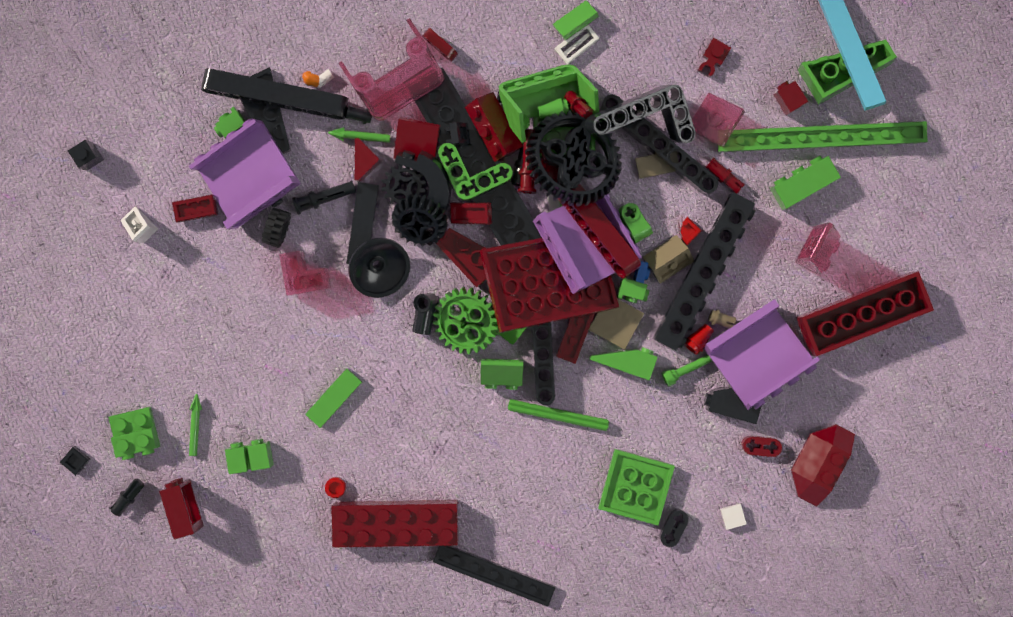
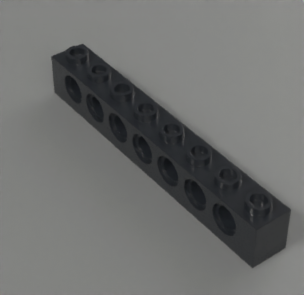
[652,192,756,351]

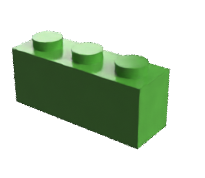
[770,155,841,210]

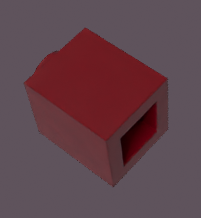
[773,81,808,115]

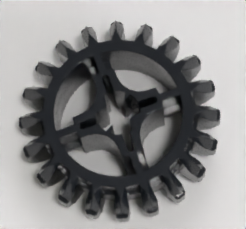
[391,193,448,247]

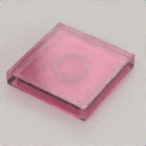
[692,93,745,147]

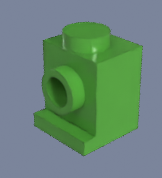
[214,107,245,139]
[617,278,650,303]

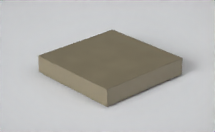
[589,299,644,350]

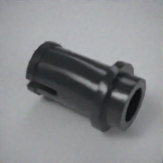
[345,105,373,124]

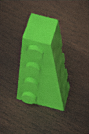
[798,39,897,105]

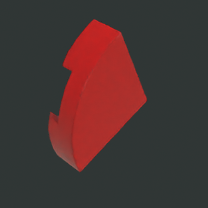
[680,216,702,246]

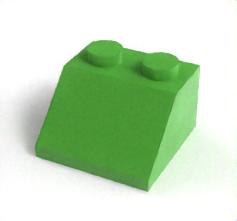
[481,358,523,390]

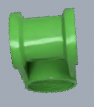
[618,203,653,244]

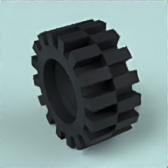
[262,207,291,248]

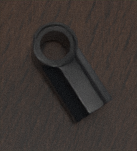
[412,293,439,335]

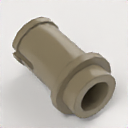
[708,309,736,329]

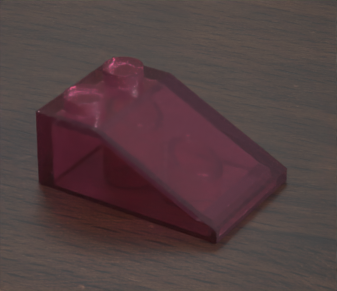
[795,222,841,274]

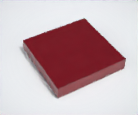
[393,117,440,159]

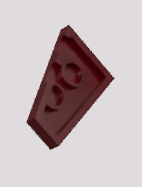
[436,228,486,288]

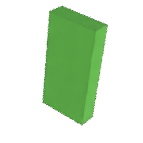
[553,0,599,41]

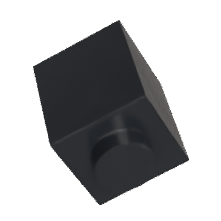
[67,140,104,171]

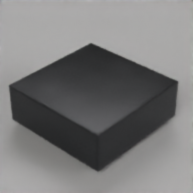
[60,446,91,476]

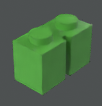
[225,438,274,474]

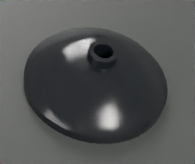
[348,238,410,298]

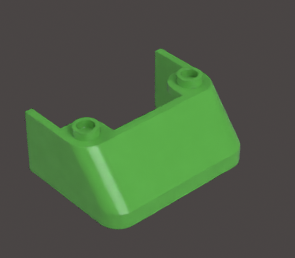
[499,65,599,143]

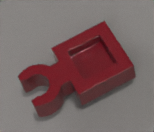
[698,37,731,78]

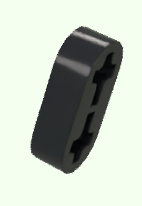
[659,509,689,547]

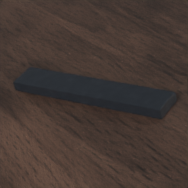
[433,546,556,607]

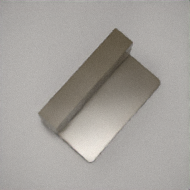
[643,235,694,284]

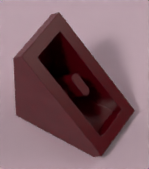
[354,138,382,182]

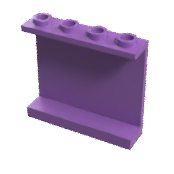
[189,119,301,230]
[533,194,642,294]
[704,299,820,410]

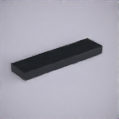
[346,182,379,264]

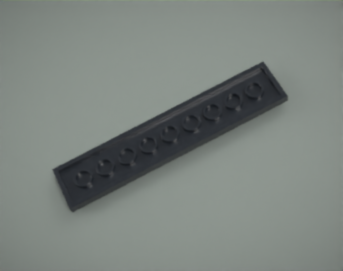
[407,67,542,246]

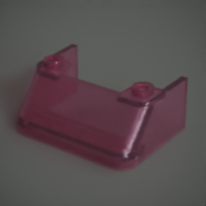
[339,18,444,121]

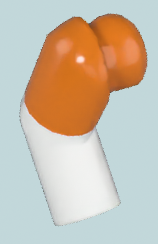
[302,69,335,88]

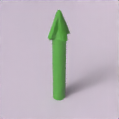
[328,127,391,143]
[189,394,202,456]

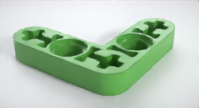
[438,143,513,200]

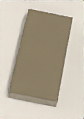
[635,152,679,179]

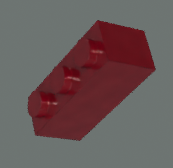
[465,92,523,162]

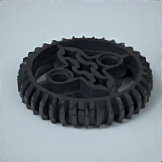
[525,111,622,207]

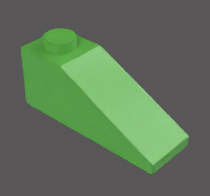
[589,347,658,381]

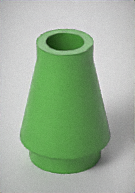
[537,98,569,119]

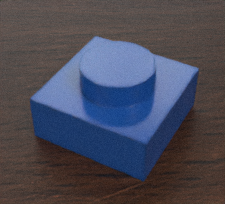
[633,261,650,283]

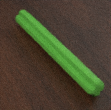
[508,399,609,431]

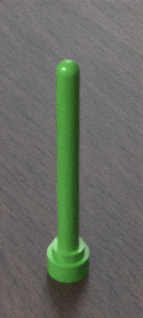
[661,355,712,387]

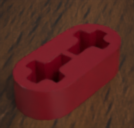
[422,28,458,62]
[741,435,782,457]

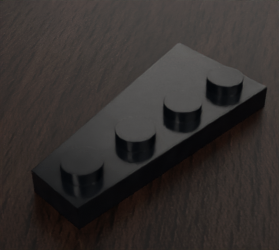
[240,67,291,154]

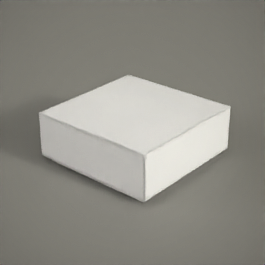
[720,503,746,530]

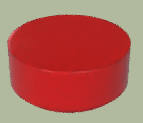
[325,477,346,498]

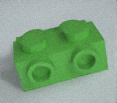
[108,406,160,460]

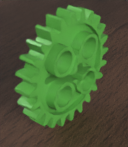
[433,287,498,354]

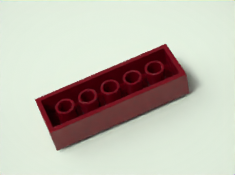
[796,271,934,357]
[331,500,459,548]

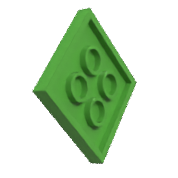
[598,448,675,525]

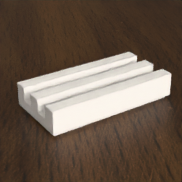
[554,25,600,65]

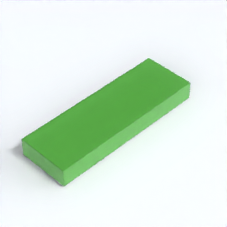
[305,368,362,428]

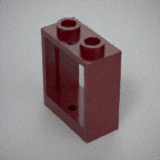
[159,478,204,540]

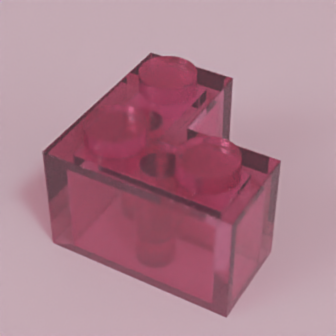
[279,251,332,296]

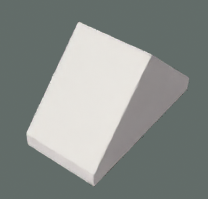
[121,206,158,243]

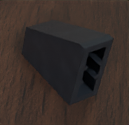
[703,386,762,424]

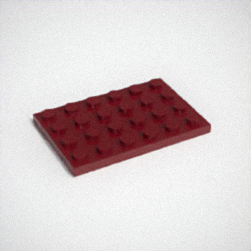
[480,238,619,333]

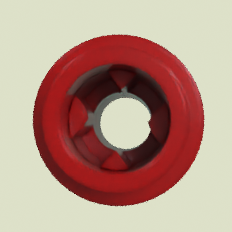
[684,324,714,355]

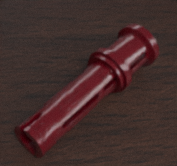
[518,129,537,194]

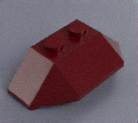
[791,424,855,507]

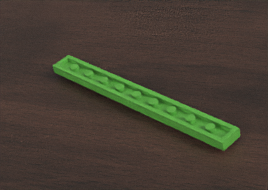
[718,121,928,152]

